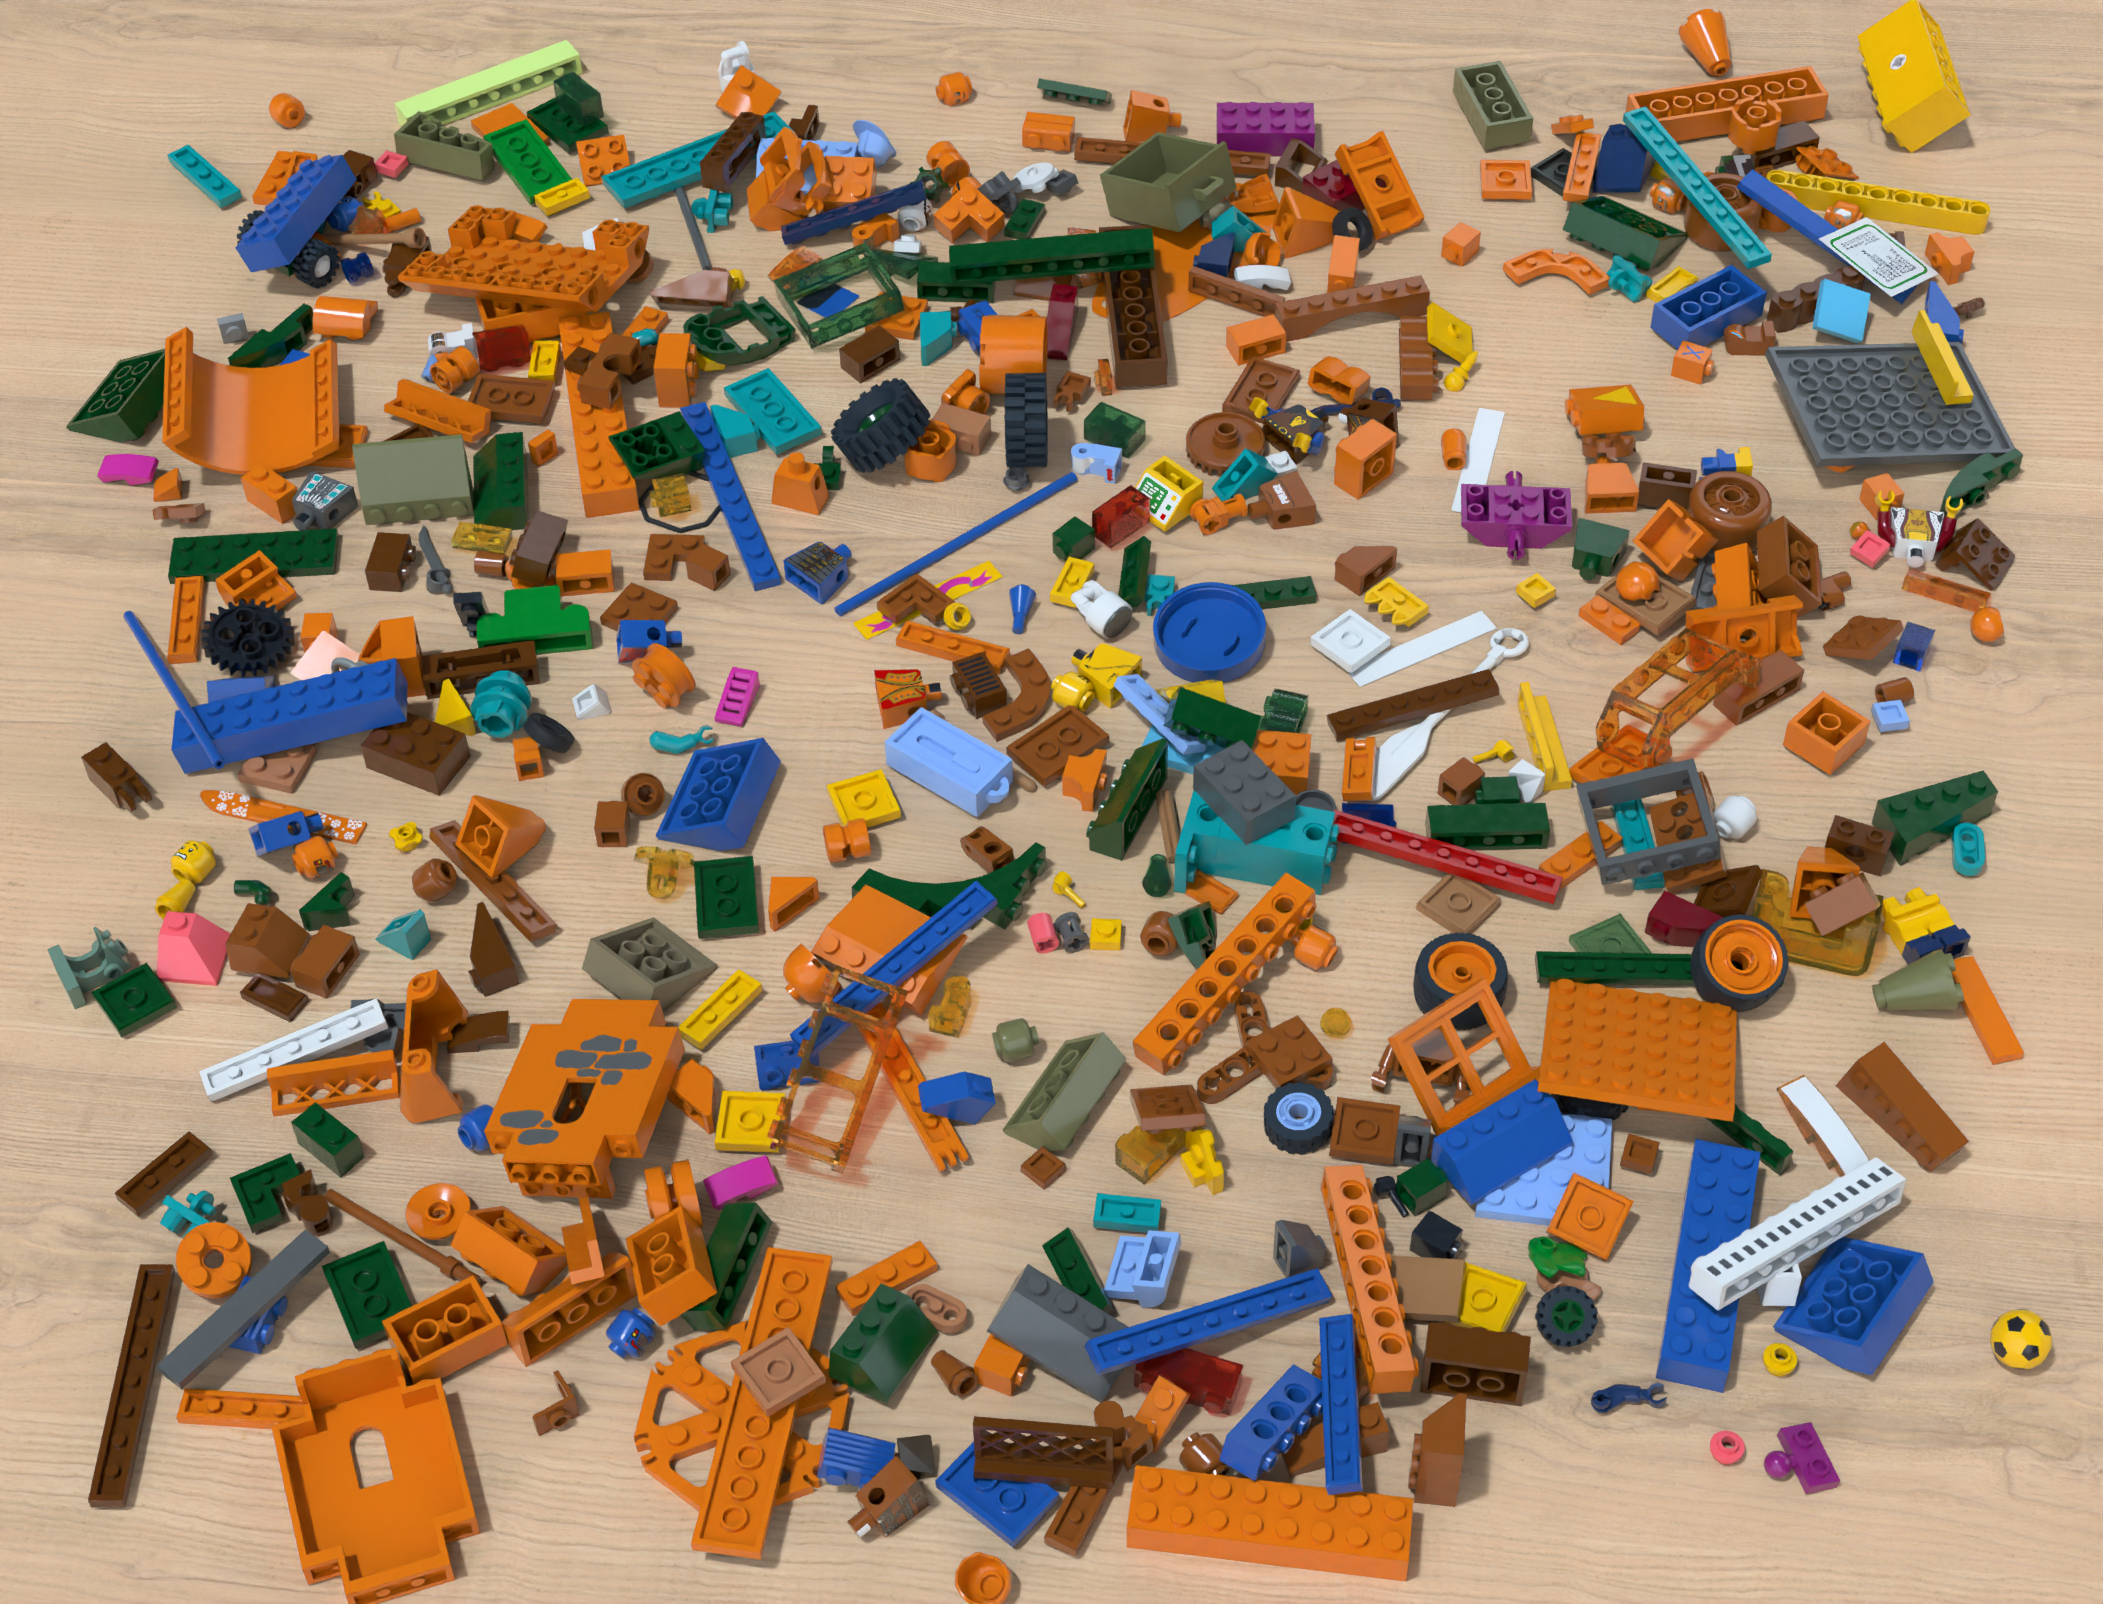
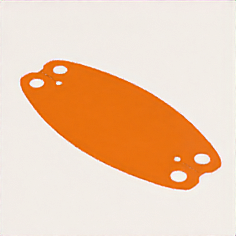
[1092,183,1278,323]

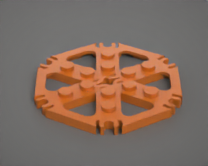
[634,1320,850,1511]

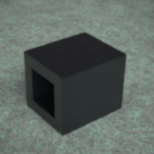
[1410,1210,1464,1259]

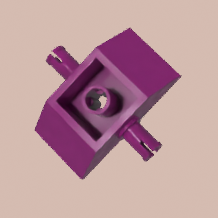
[1461,471,1572,560]

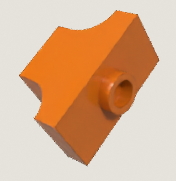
[1925,232,1975,285]
[1062,748,1108,812]

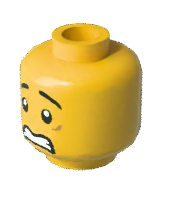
[170,840,216,884]

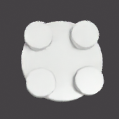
[1012,162,1059,193]

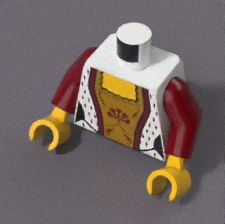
[1875,490,1963,568]

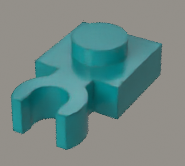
[1145,574,1175,616]

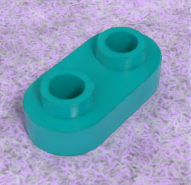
[1951,823,1985,876]

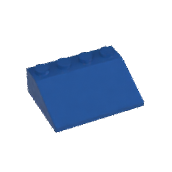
[656,738,781,851]
[1773,1237,1934,1375]

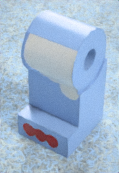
[1071,443,1122,484]

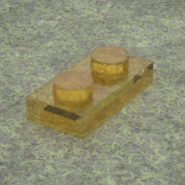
[451,522,513,554]

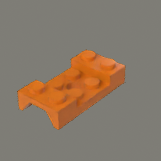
[1335,131,1425,240]
[1686,595,1803,672]

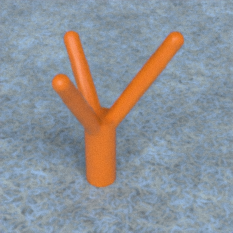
[559,1082,586,1124]

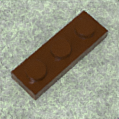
[115,1131,212,1217]

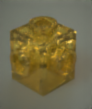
[649,473,692,517]

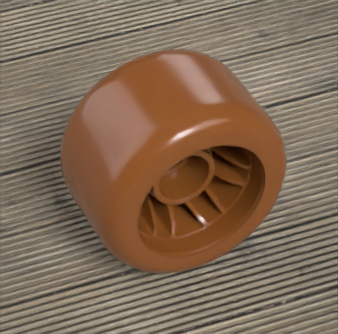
[1683,173,1763,252]
[1687,471,1772,552]

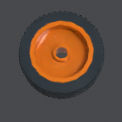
[1413,932,1508,1030]

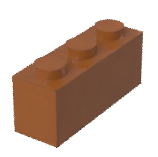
[1713,650,1804,726]

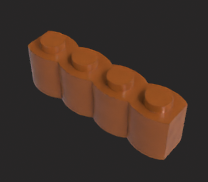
[1399,316,1438,400]

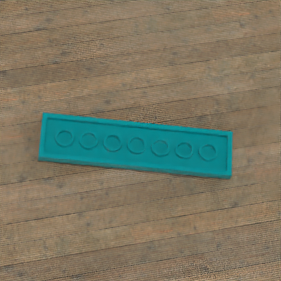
[602,111,793,208]

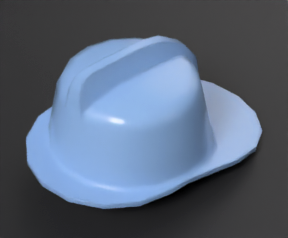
[853,120,897,170]

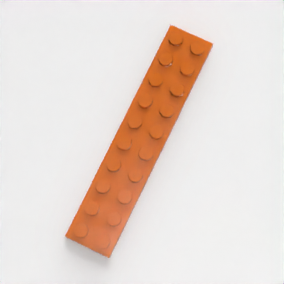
[691,1247,833,1560]

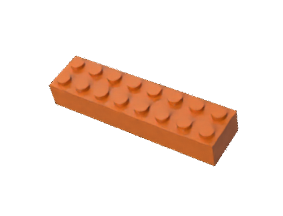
[1625,66,1829,142]
[1127,1465,1414,1581]

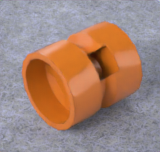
[926,141,970,187]
[429,346,480,394]
[823,818,871,863]

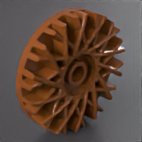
[1186,412,1265,477]

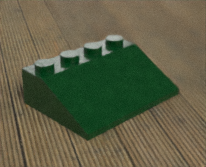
[1563,196,1688,271]
[66,349,165,442]

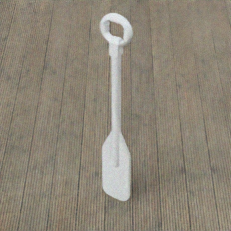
[1369,628,1529,801]

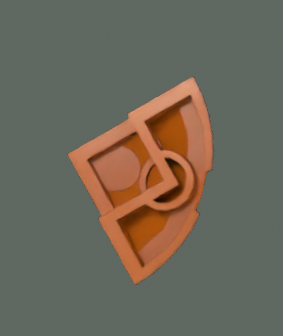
[1227,174,1279,213]

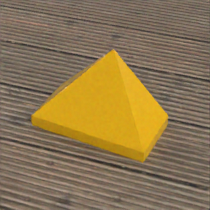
[435,679,476,736]

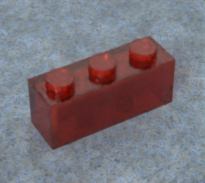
[1134,1348,1243,1416]

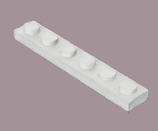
[199,998,389,1102]

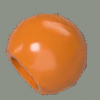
[1970,607,2004,642]

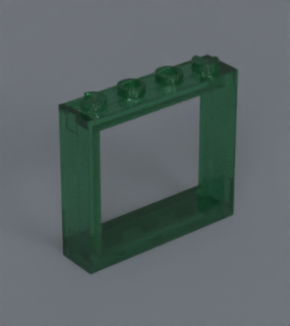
[773,243,905,349]

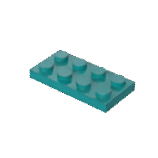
[723,368,822,455]

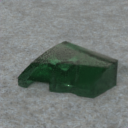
[868,249,938,280]

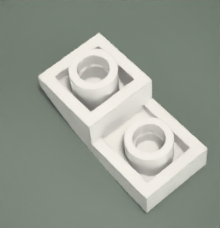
[1234,265,1291,290]

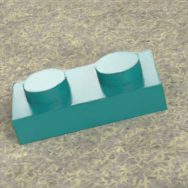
[1093,1193,1161,1233]

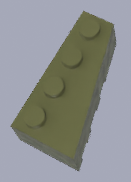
[394,111,494,181]

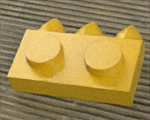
[1364,576,1429,627]

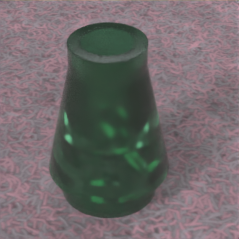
[1142,854,1172,897]

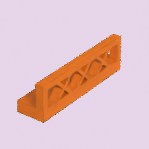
[384,379,491,443]
[267,1050,400,1117]
[561,1196,605,1284]

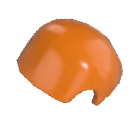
[1244,232,1281,266]
[1616,562,1660,601]
[955,1552,1012,1604]

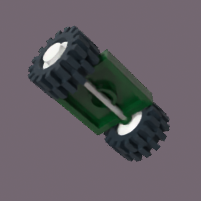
[237,210,340,289]

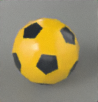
[1990,1309,2052,1370]

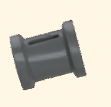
[1054,912,1089,953]

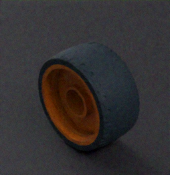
[1690,914,1788,1012]

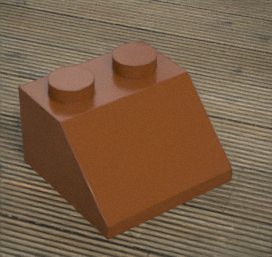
[225,903,310,979]

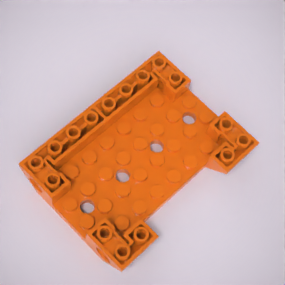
[398,205,649,312]

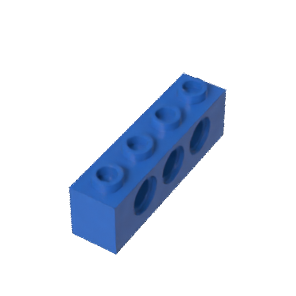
[1219,1364,1323,1481]

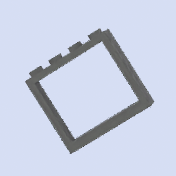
[1576,759,1721,885]

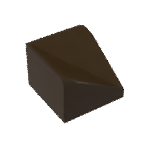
[897,1435,936,1479]

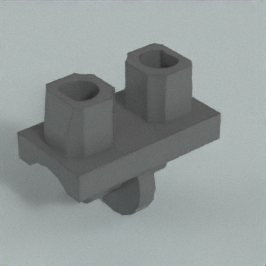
[977,171,1021,214]

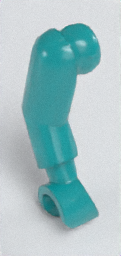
[649,725,714,754]

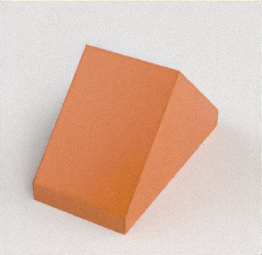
[768,877,820,932]

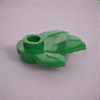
[1528,1236,1587,1278]

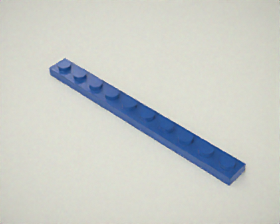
[680,402,781,591]

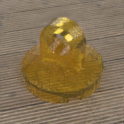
[634,846,694,900]

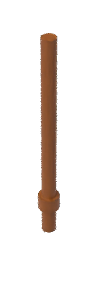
[324,1189,481,1284]

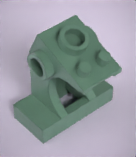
[47,927,131,1009]

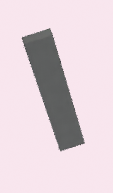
[156,1229,330,1390]

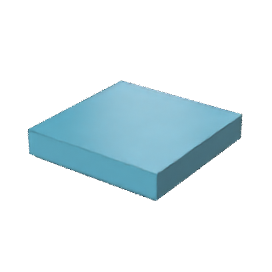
[1812,279,1871,344]

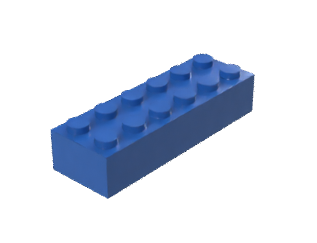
[235,154,357,272]

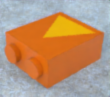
[1565,384,1644,435]

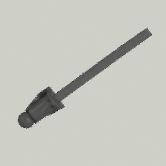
[419,526,453,594]

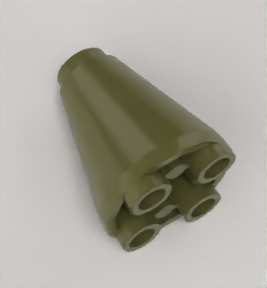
[1872,949,1964,1011]

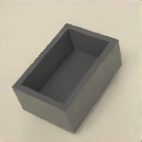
[1193,740,1296,845]

